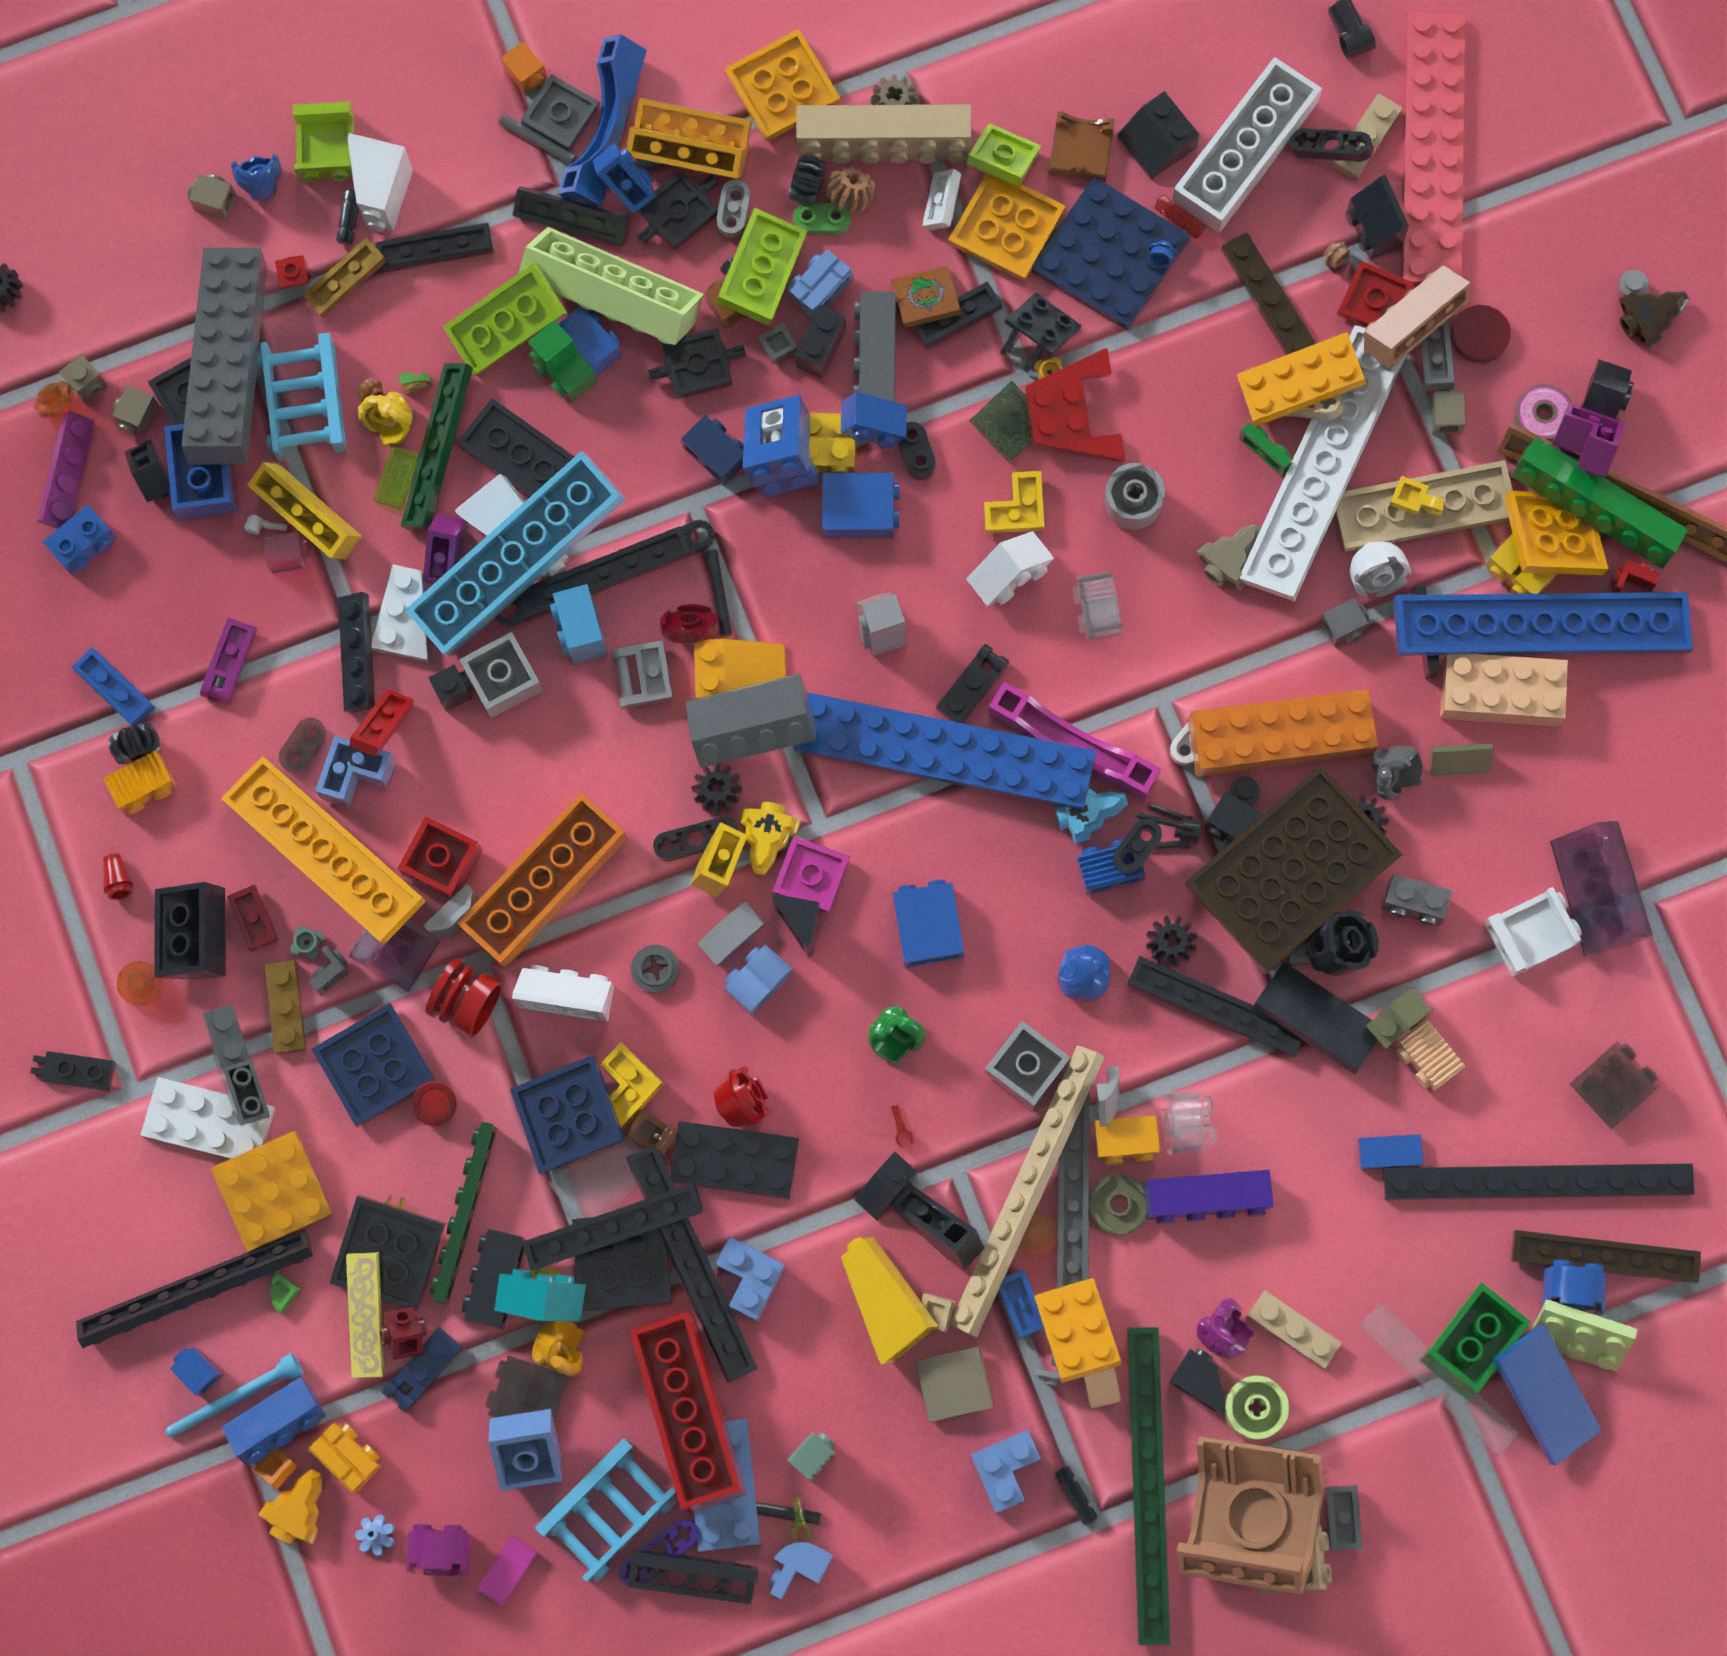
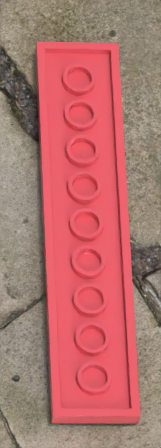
[1402,12,1465,286]

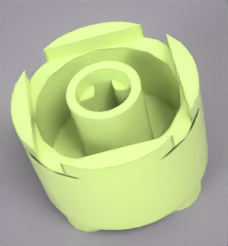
[1224,1376,1289,1441]

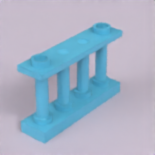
[258,333,347,461]
[535,1438,677,1582]

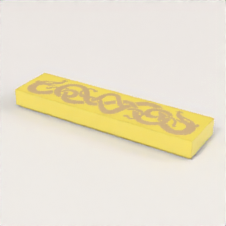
[346,1252,384,1378]

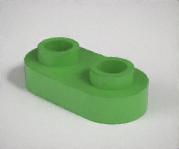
[793,203,851,235]

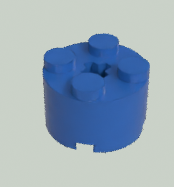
[1541,1260,1607,1316]

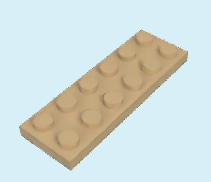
[1335,460,1513,552]

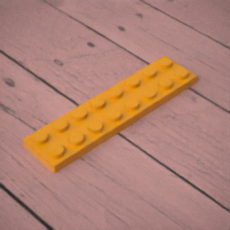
[221,756,426,945]

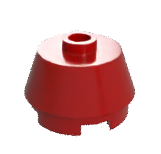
[713,1067,771,1127]

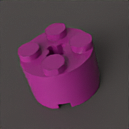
[406,1524,471,1576]

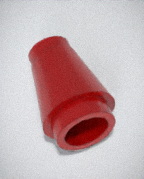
[103,853,134,900]

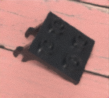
[1000,292,1082,374]

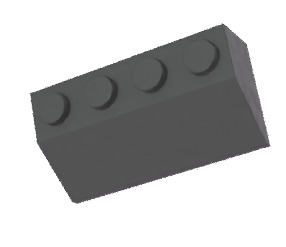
[686,673,817,768]

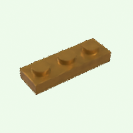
[302,237,387,318]
[265,960,306,1055]

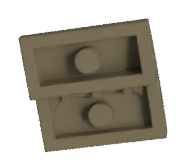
[915,1347,994,1422]

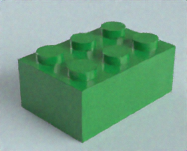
[1419,1282,1531,1400]

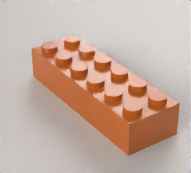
[1187,689,1378,777]
[457,792,628,970]

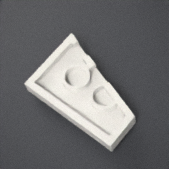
[372,565,429,663]

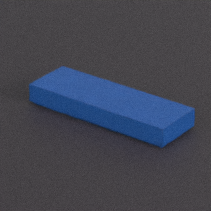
[71,647,155,725]

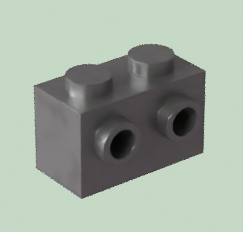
[1382,874,1452,926]

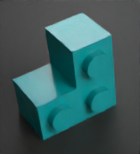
[494,1269,586,1321]

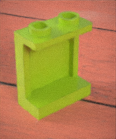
[293,101,355,183]

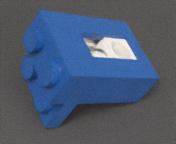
[743,395,820,498]

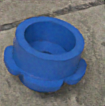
[1149,241,1177,267]

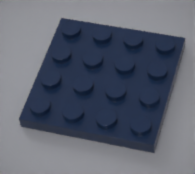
[1031,176,1191,331]

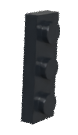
[912,281,1002,350]

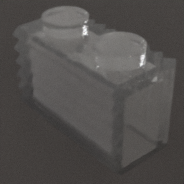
[1072,572,1122,640]

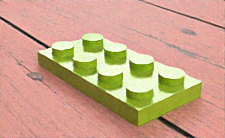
[715,208,807,326]
[443,263,567,376]

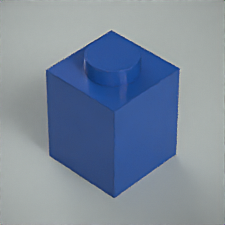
[170,1347,223,1397]

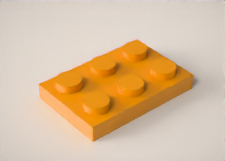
[1034,1278,1122,1383]

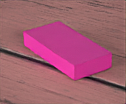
[476,1535,538,1606]

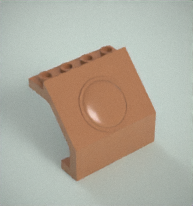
[1176,1436,1327,1595]

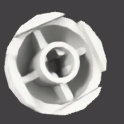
[1350,541,1412,598]

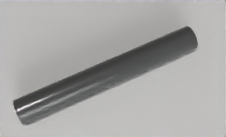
[499,114,577,165]

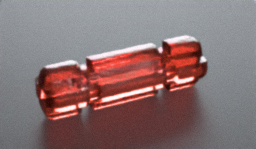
[1153,195,1206,238]

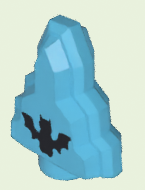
[1054,788,1128,845]

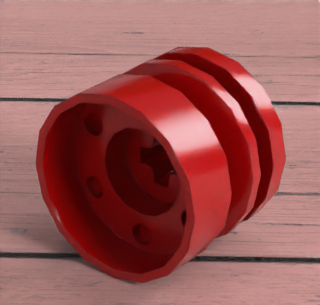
[425,958,503,1038]

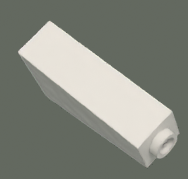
[455,474,570,577]

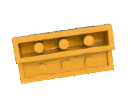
[626,98,752,179]

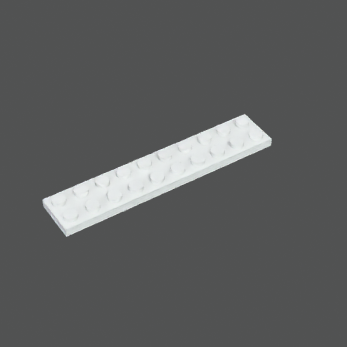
[1240,325,1406,601]

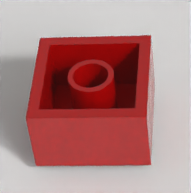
[397,816,483,899]

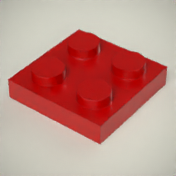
[1337,261,1415,327]

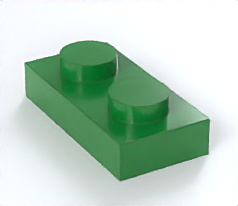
[1239,422,1292,477]

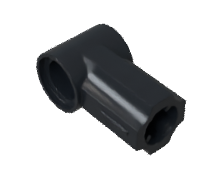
[1328,0,1376,59]

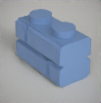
[788,250,853,319]

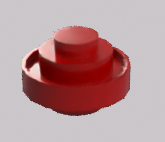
[412,1080,457,1126]

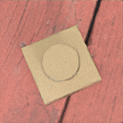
[921,1293,956,1332]

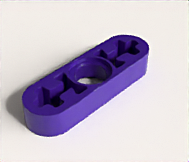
[619,1520,698,1585]

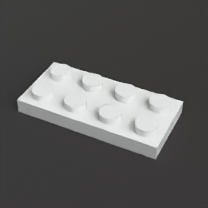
[140,1077,275,1159]

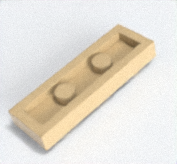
[1332,93,1403,180]
[1247,1290,1342,1369]

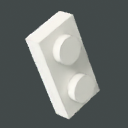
[922,169,962,231]

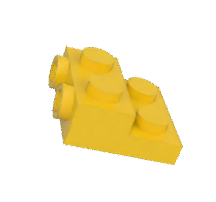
[809,413,856,474]

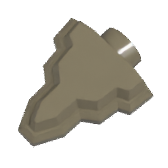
[1196,523,1261,591]

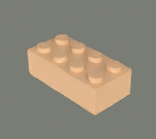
[1440,654,1568,727]

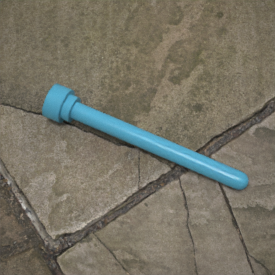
[166,1353,303,1438]

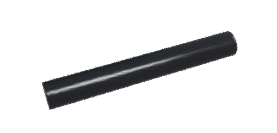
[706,549,732,637]
[756,1502,821,1525]

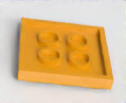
[724,29,841,142]
[948,173,1066,282]
[1504,491,1608,575]
[210,1130,333,1252]

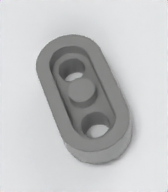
[717,180,751,238]

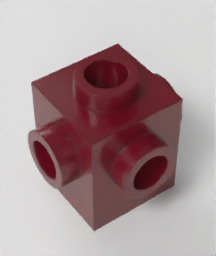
[379,1306,426,1360]

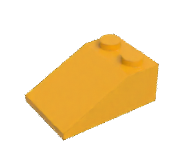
[694,639,786,699]

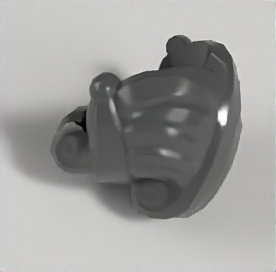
[1370,745,1423,800]

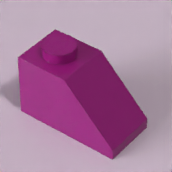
[423,514,466,583]

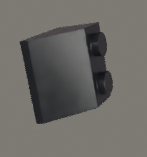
[1117,91,1199,180]
[1345,175,1409,260]

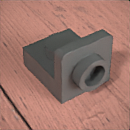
[309,946,349,996]

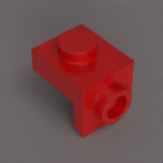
[275,255,311,289]
[1610,560,1661,593]

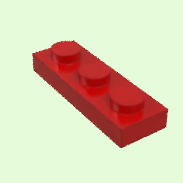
[349,689,414,757]

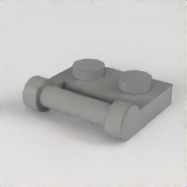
[611,641,673,709]

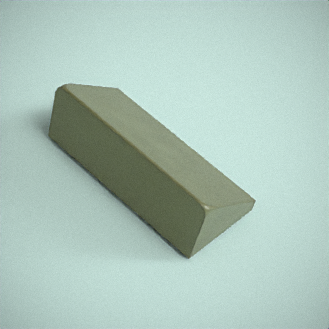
[1429,743,1493,776]

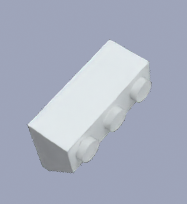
[512,965,614,1022]

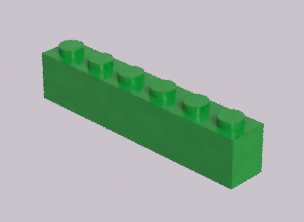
[1511,436,1688,569]

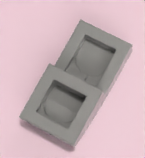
[697,902,765,966]
[1097,1066,1120,1127]

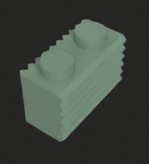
[787,1432,837,1481]

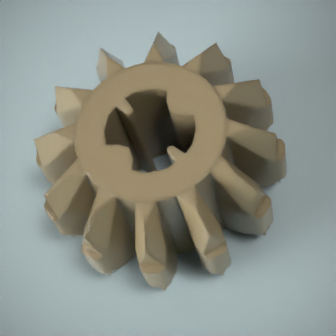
[870,74,919,105]

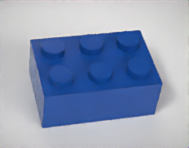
[164,424,237,520]

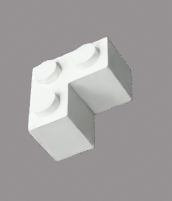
[966,531,1054,606]

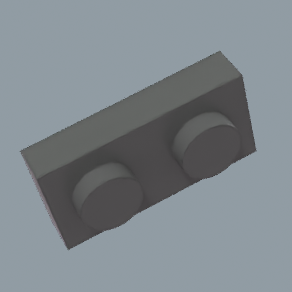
[1325,1485,1363,1551]

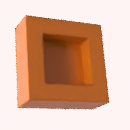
[253,1448,298,1490]

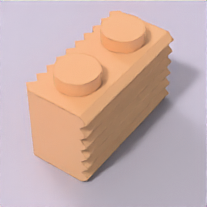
[1395,1019,1465,1092]

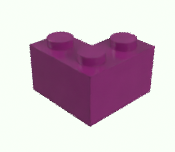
[1552,403,1624,477]

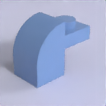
[768,1542,834,1599]

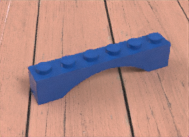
[557,34,647,207]

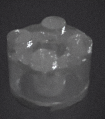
[1161,1091,1216,1155]

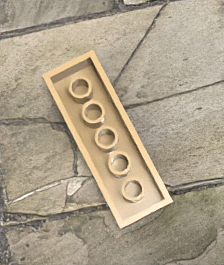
[797,104,971,164]

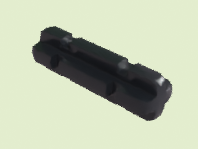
[336,189,359,246]
[1055,1466,1098,1525]

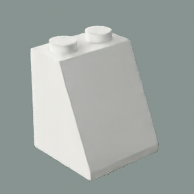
[348,133,413,232]

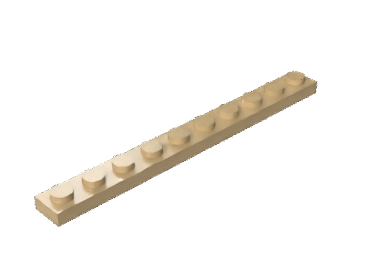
[950,1045,1105,1337]

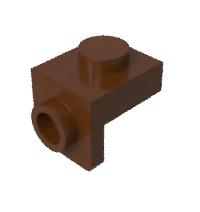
[625,1109,678,1157]

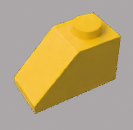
[690,823,747,897]

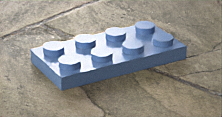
[694,1419,761,1552]

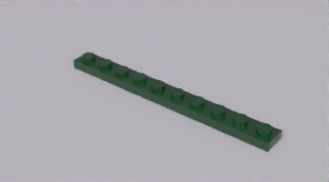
[1127,1327,1170,1645]

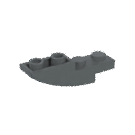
[202,1004,270,1126]

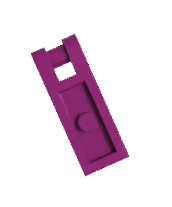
[200,618,257,705]

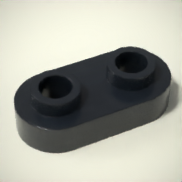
[898,422,935,480]
[1113,819,1162,874]

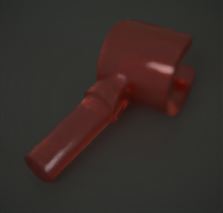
[891,1104,913,1147]

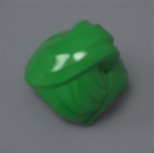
[867,1006,926,1064]

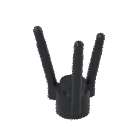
[1135,804,1201,849]

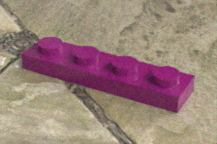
[37,411,95,529]

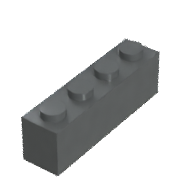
[854,292,896,402]

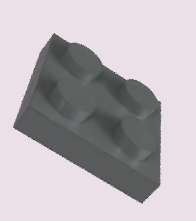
[521,74,600,152]

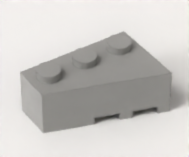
[855,592,906,656]

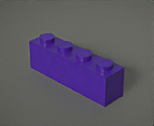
[1144,1170,1274,1224]

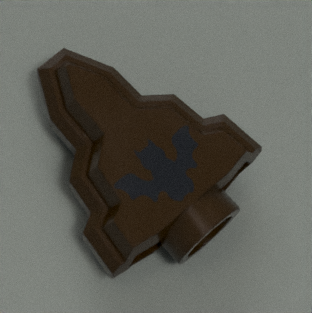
[1619,291,1690,348]

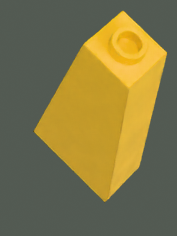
[841,1236,938,1365]

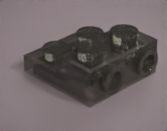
[1570,1041,1660,1130]
[485,1355,569,1420]

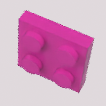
[773,836,850,913]

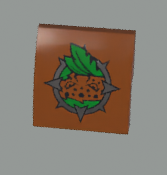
[891,266,961,328]

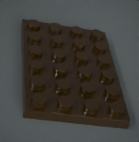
[1185,765,1403,974]

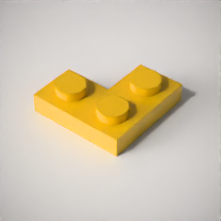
[984,471,1044,534]
[600,1042,665,1129]

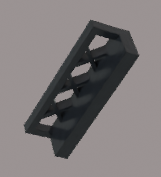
[627,1548,758,1604]

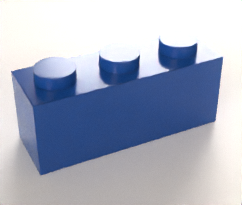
[221,1377,327,1466]

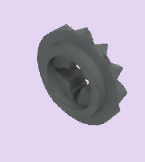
[631,945,679,993]

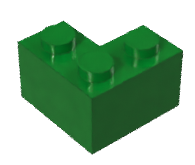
[528,320,598,403]

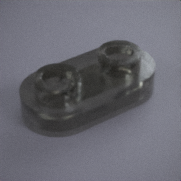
[279,717,327,774]

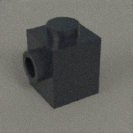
[428,664,472,712]

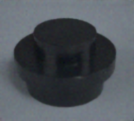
[1230,776,1260,806]

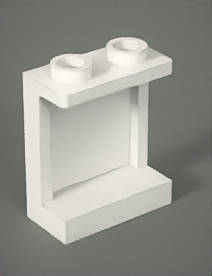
[1484,887,1582,977]

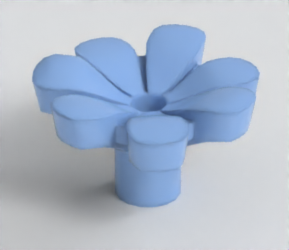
[355,1515,395,1557]

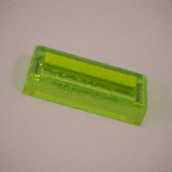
[374,446,420,510]

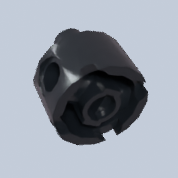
[1308,910,1379,976]

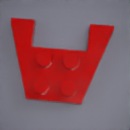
[1025,348,1125,462]

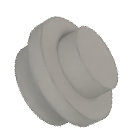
[1619,270,1649,296]

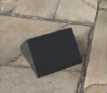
[772,894,822,958]

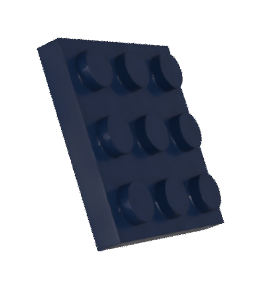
[312,1003,435,1128]
[510,1055,625,1175]

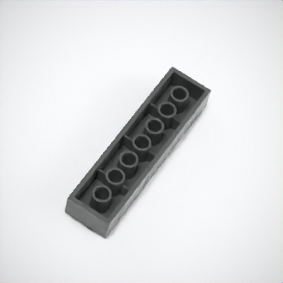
[182,248,267,465]

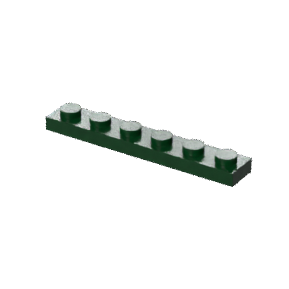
[401,363,473,531]
[430,1121,497,1305]

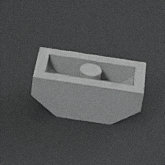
[423,884,479,939]

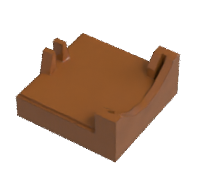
[1049,111,1115,182]

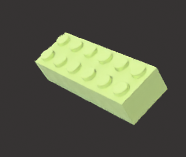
[518,227,704,345]

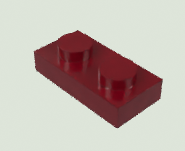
[227,884,279,952]

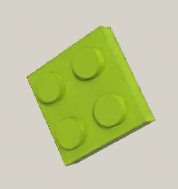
[966,123,1041,186]

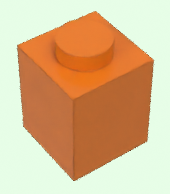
[501,41,547,94]

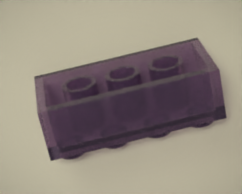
[1550,821,1653,956]

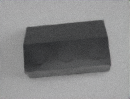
[154,882,226,979]

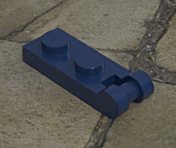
[382,1327,463,1413]

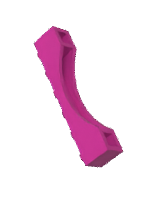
[989,682,1161,801]

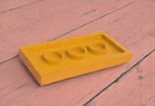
[1237,332,1367,427]

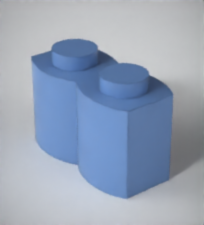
[724,944,793,1016]

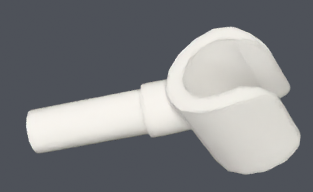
[244,515,288,536]

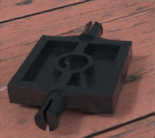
[636,170,719,250]
[648,328,746,399]

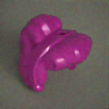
[1197,1298,1254,1359]

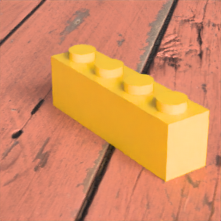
[247,462,363,559]

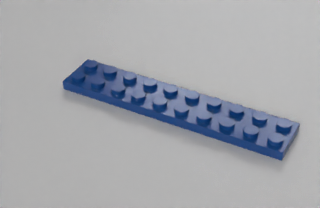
[1394,592,1693,656]
[793,692,1097,811]

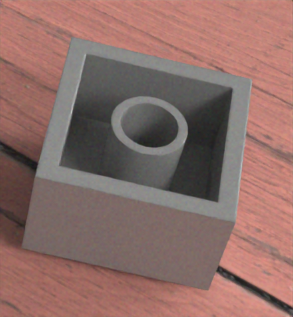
[459,632,543,719]
[985,1021,1071,1110]

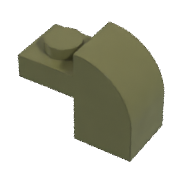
[1366,987,1434,1049]

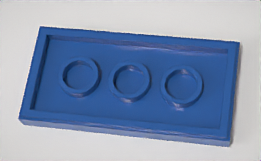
[1493,1325,1602,1466]

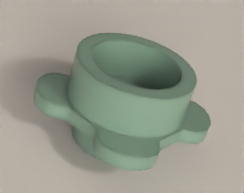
[290,926,324,959]

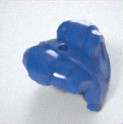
[231,154,282,202]
[1058,944,1110,1001]

